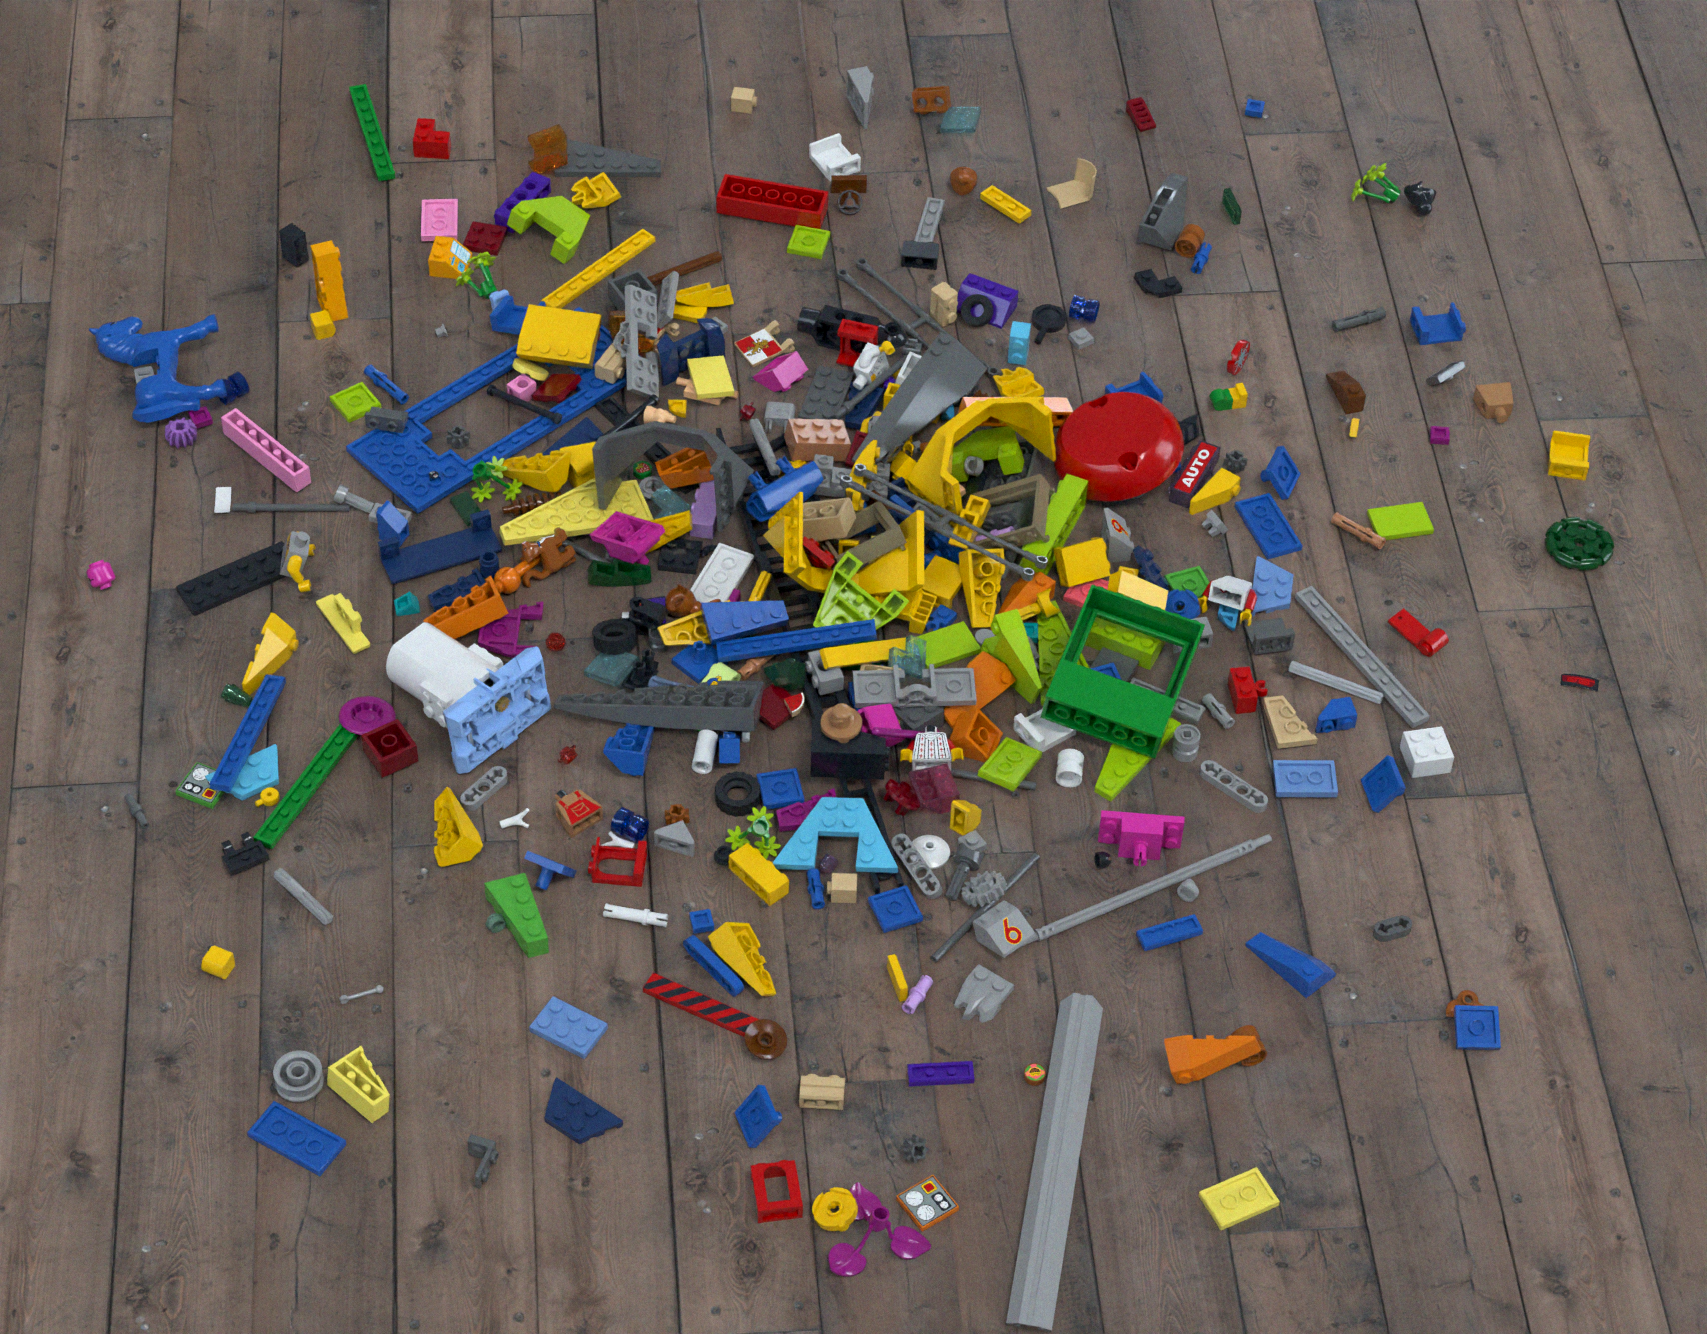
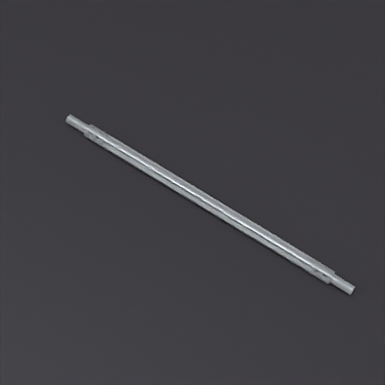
[1021,834,1272,947]

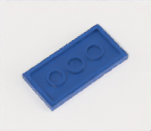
[1234,493,1303,560]
[247,1101,346,1176]

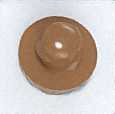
[821,703,862,743]

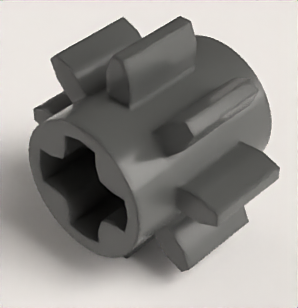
[902,338,922,356]
[447,426,470,449]
[1223,450,1248,474]
[900,1134,929,1163]

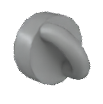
[964,456,983,477]
[1177,878,1199,902]

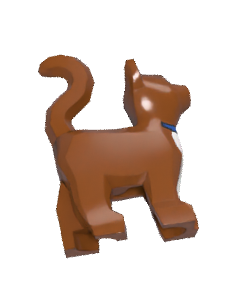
[520,527,576,588]

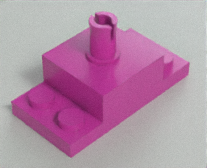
[589,511,665,565]
[1098,810,1185,867]

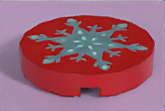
[1227,339,1250,375]

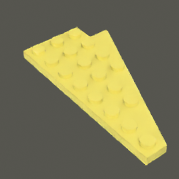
[499,478,654,546]

